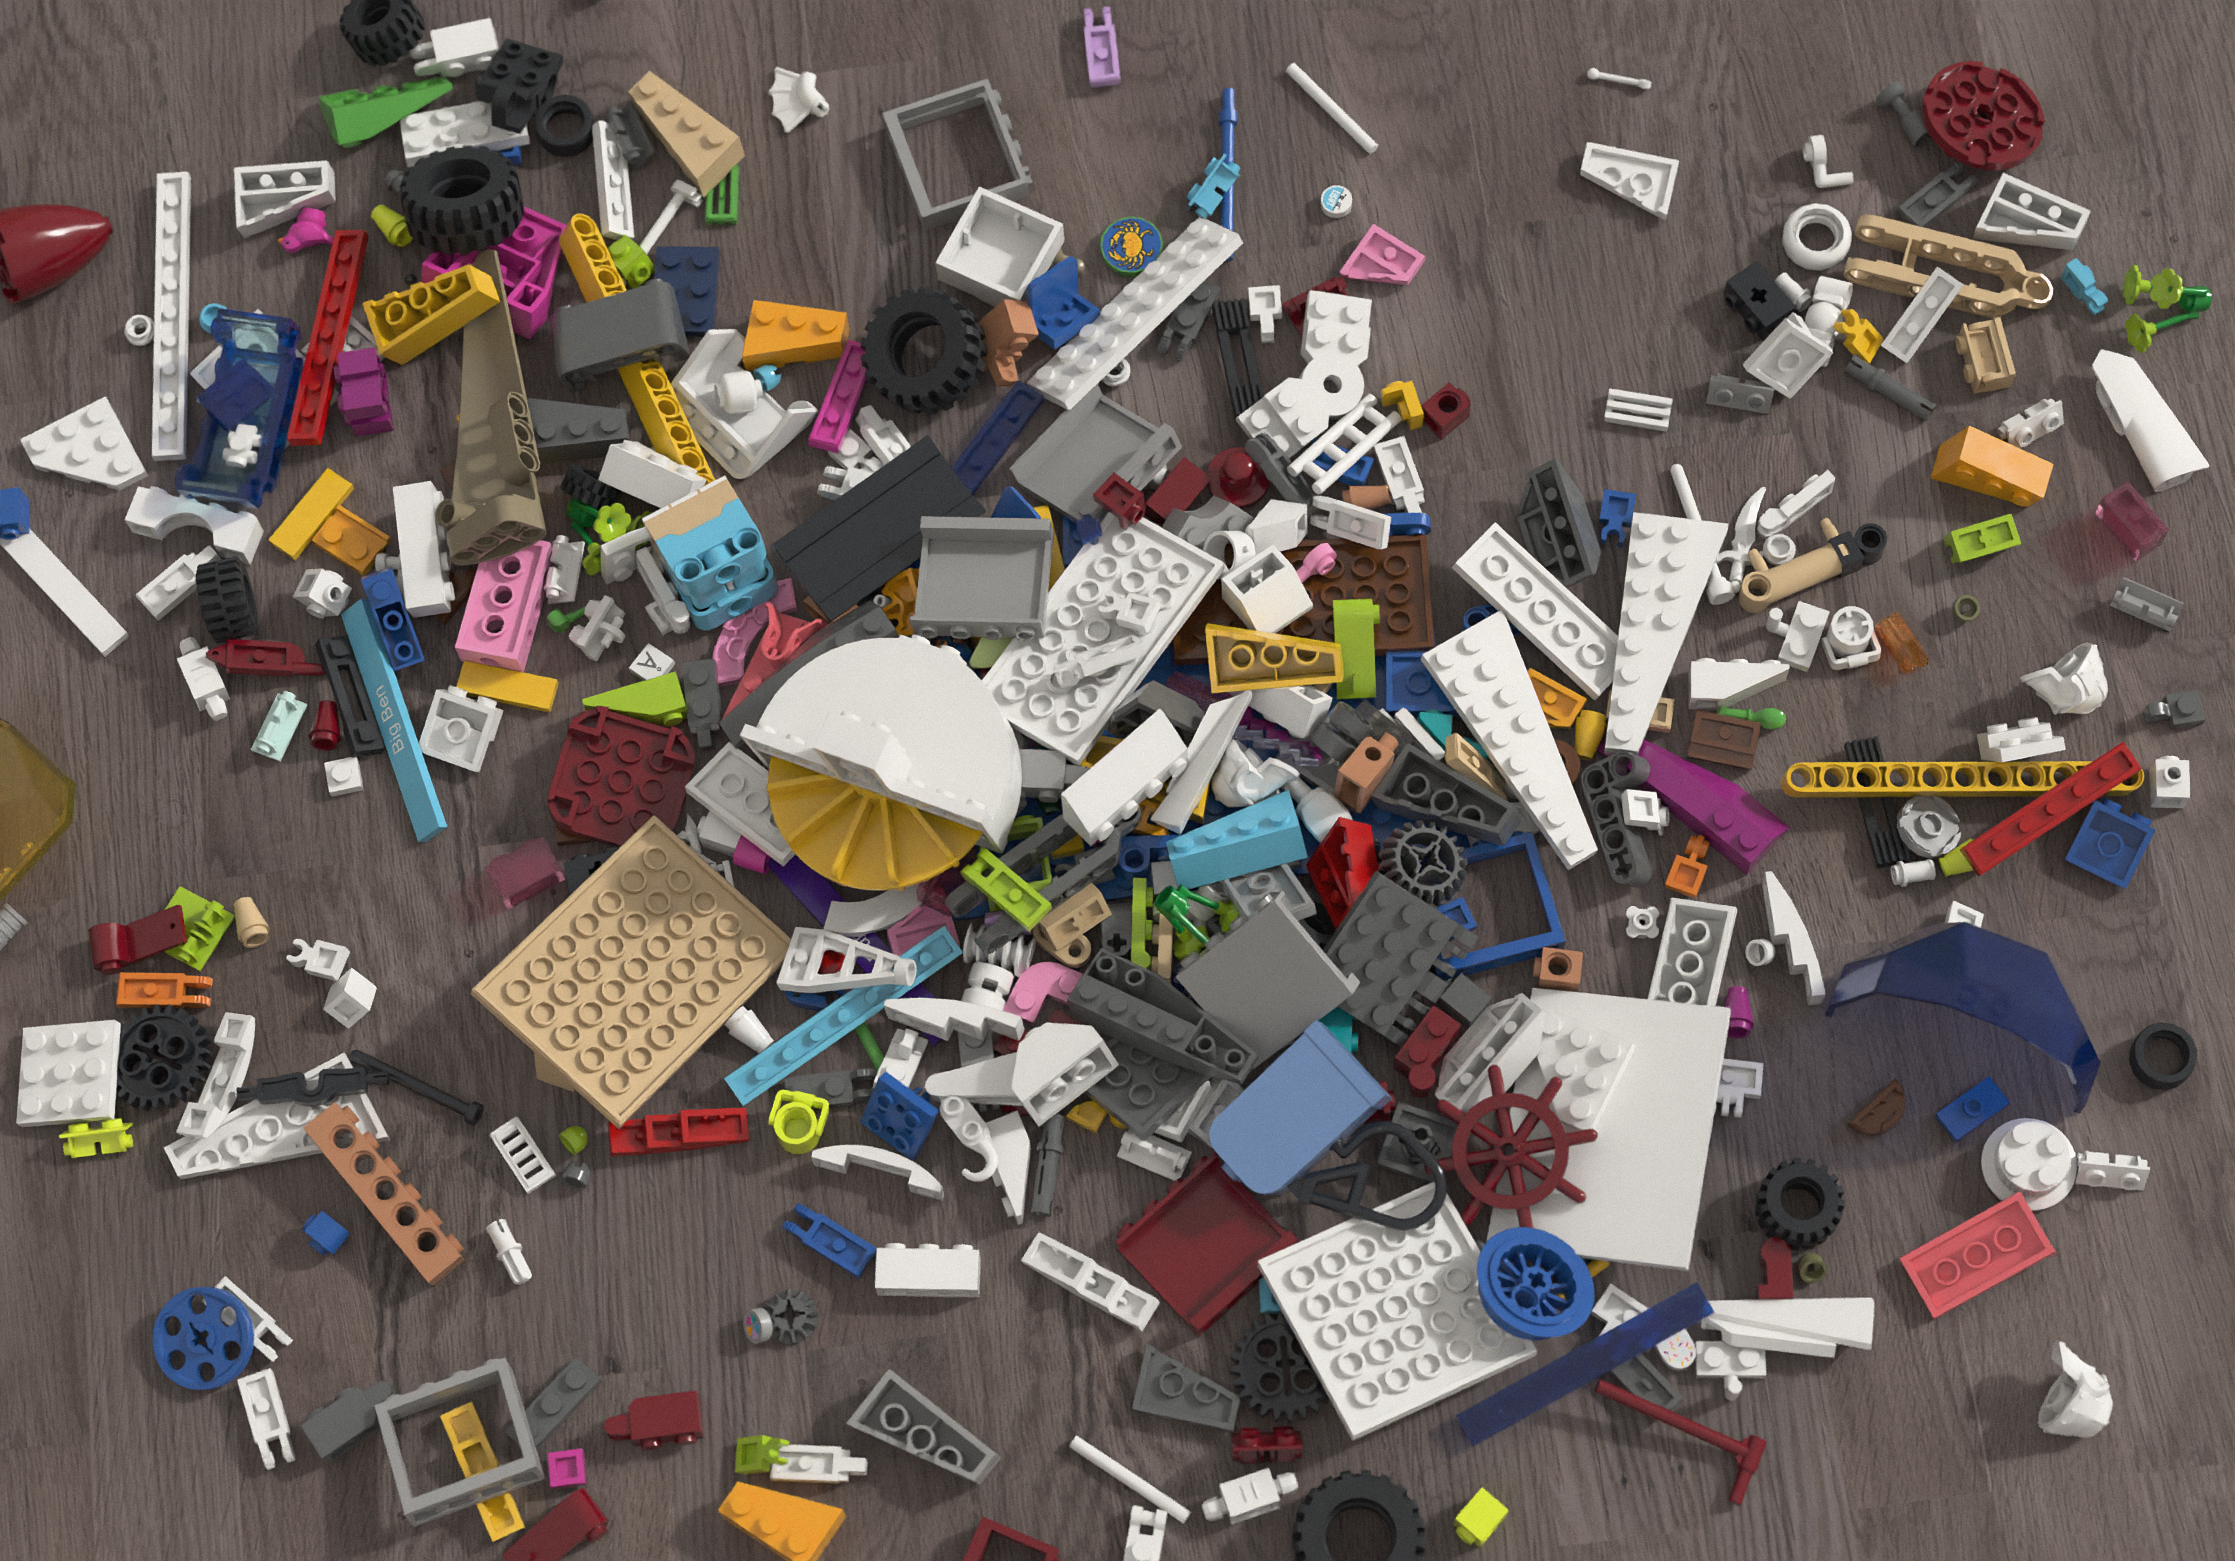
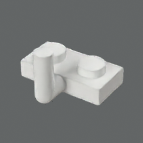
[1766,601,1830,673]
[1695,1341,1766,1401]

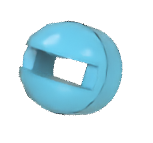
[754,364,781,392]

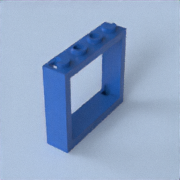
[1418,831,1566,981]

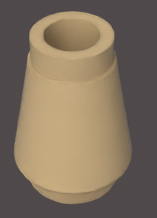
[233,897,270,948]

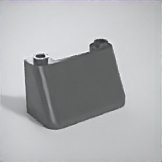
[551,279,690,393]

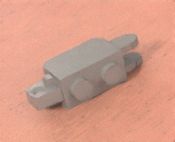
[1019,749,1089,803]

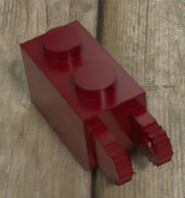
[603,1390,704,1450]

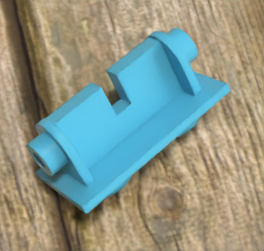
[1186,154,1241,219]

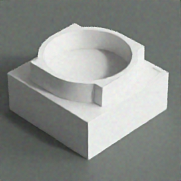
[935,187,1064,307]

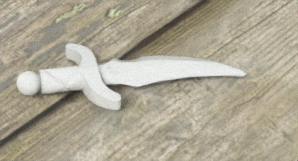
[1716,487,1766,593]

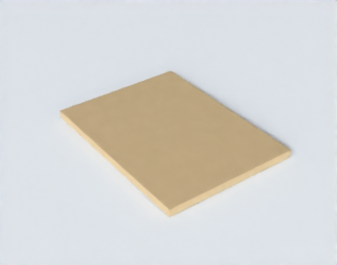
[471,815,791,1129]

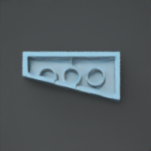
[1166,790,1307,889]

